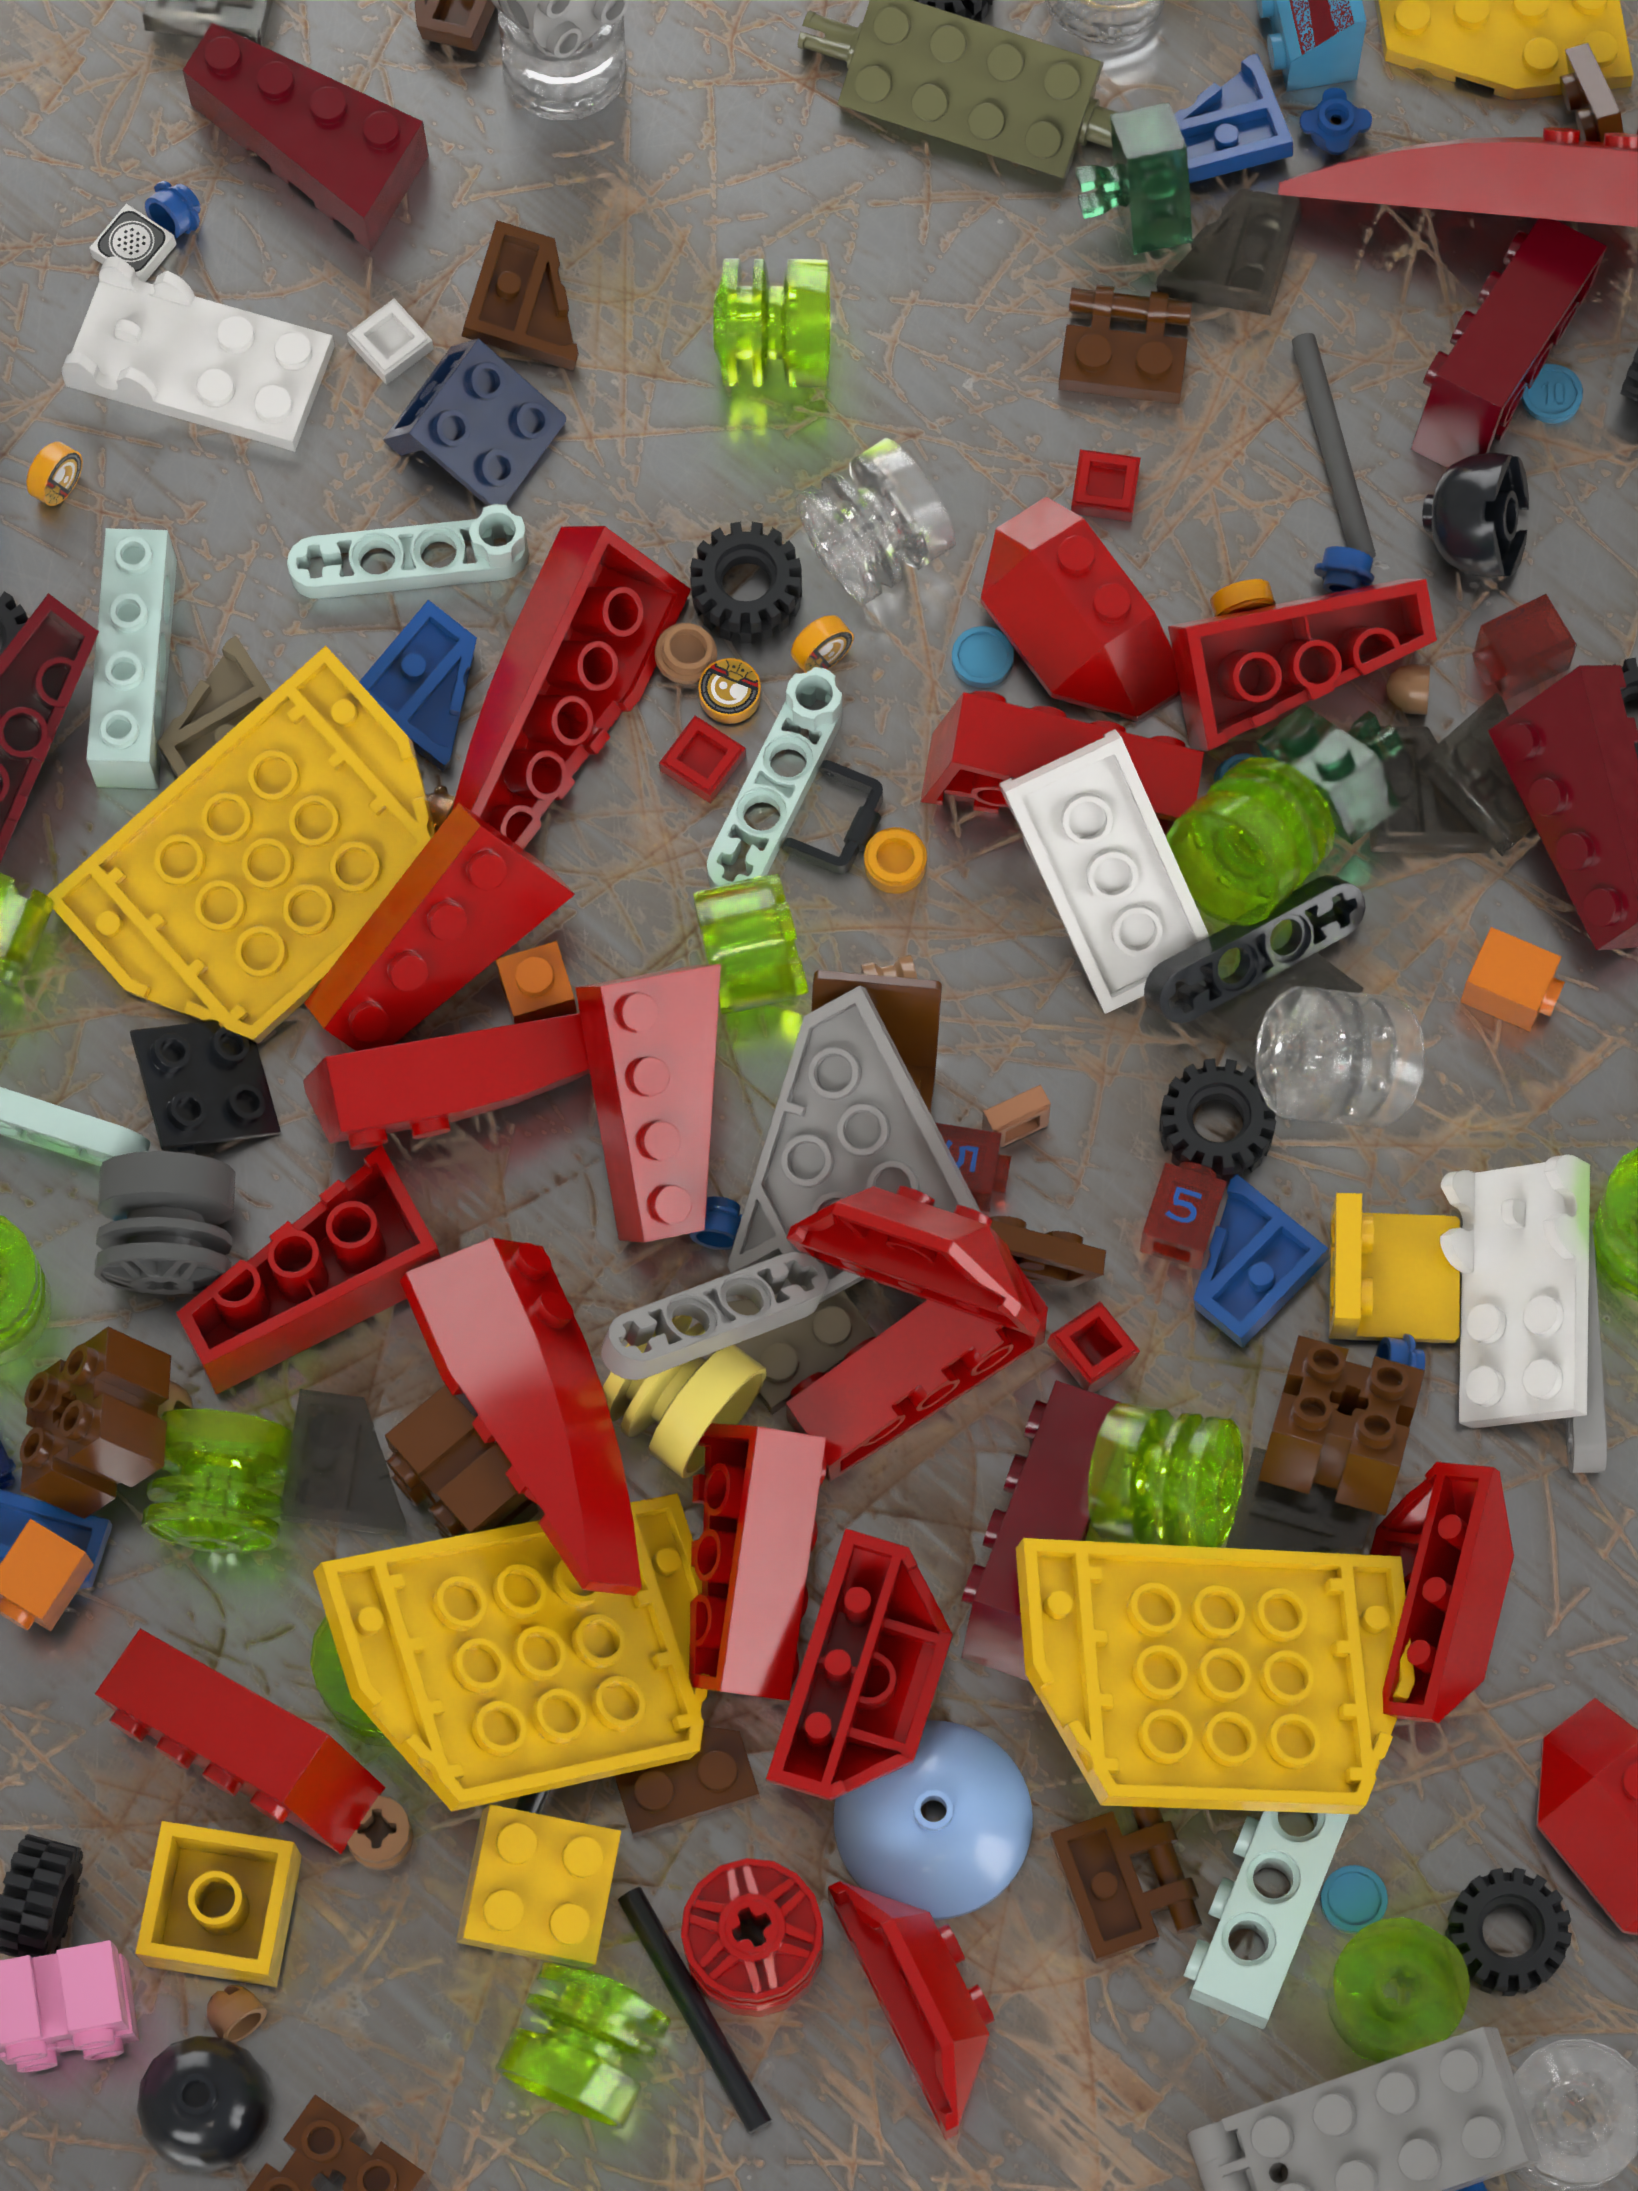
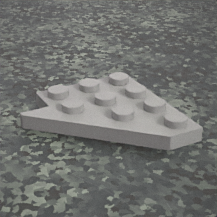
[727,986,981,1303]

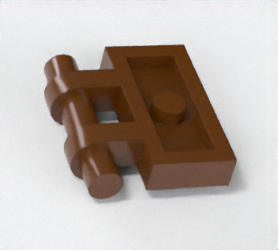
[1058,284,1193,404]
[1050,1806,1202,1963]

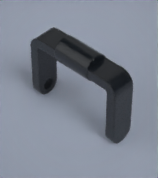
[782,760,883,874]

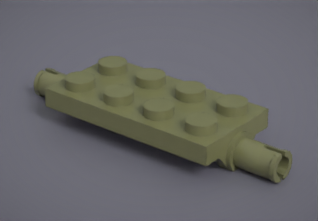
[798,0,1149,179]

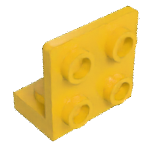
[1329,1193,1460,1343]

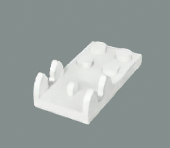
[61,257,335,452]
[999,729,1220,1014]
[1440,1154,1590,1429]

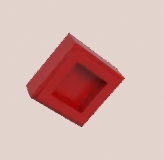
[1071,449,1141,522]
[659,715,746,804]

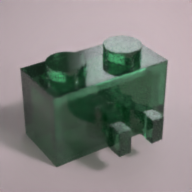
[1075,102,1193,255]
[1256,704,1404,845]

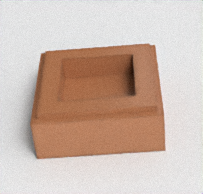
[982,1084,1051,1150]

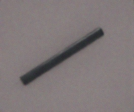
[618,1887,772,2134]

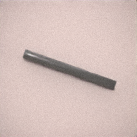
[1291,333,1376,558]

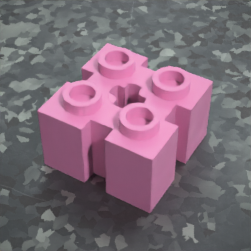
[0,1940,140,2072]

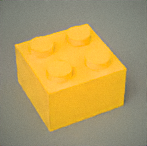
[456,1804,621,1969]
[135,1821,302,1987]

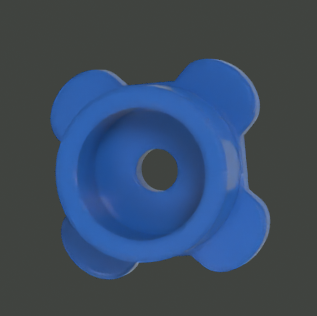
[1299,88,1372,155]

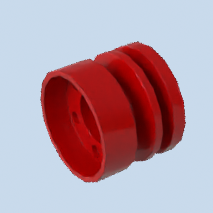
[681,1858,824,2017]

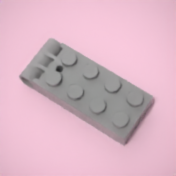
[1186,2026,1542,2191]

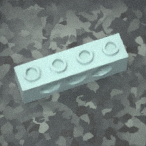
[86,528,177,789]
[1183,1811,1350,2030]

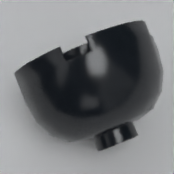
[1422,453,1529,577]
[137,2036,274,2174]

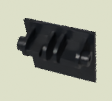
[130,1021,281,1154]

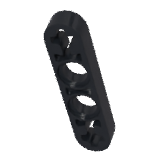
[1144,875,1366,1023]

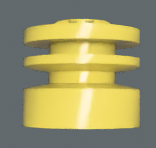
[602,1315,766,1479]

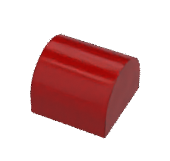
[1047,1301,1140,1393]

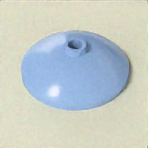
[834,1720,1033,1920]

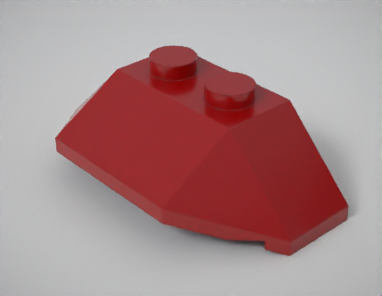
[980,497,1180,722]
[786,1186,1040,1337]
[1370,1462,1514,1724]
[766,1528,953,1801]
[1536,1698,1638,1936]
[828,1881,995,2140]

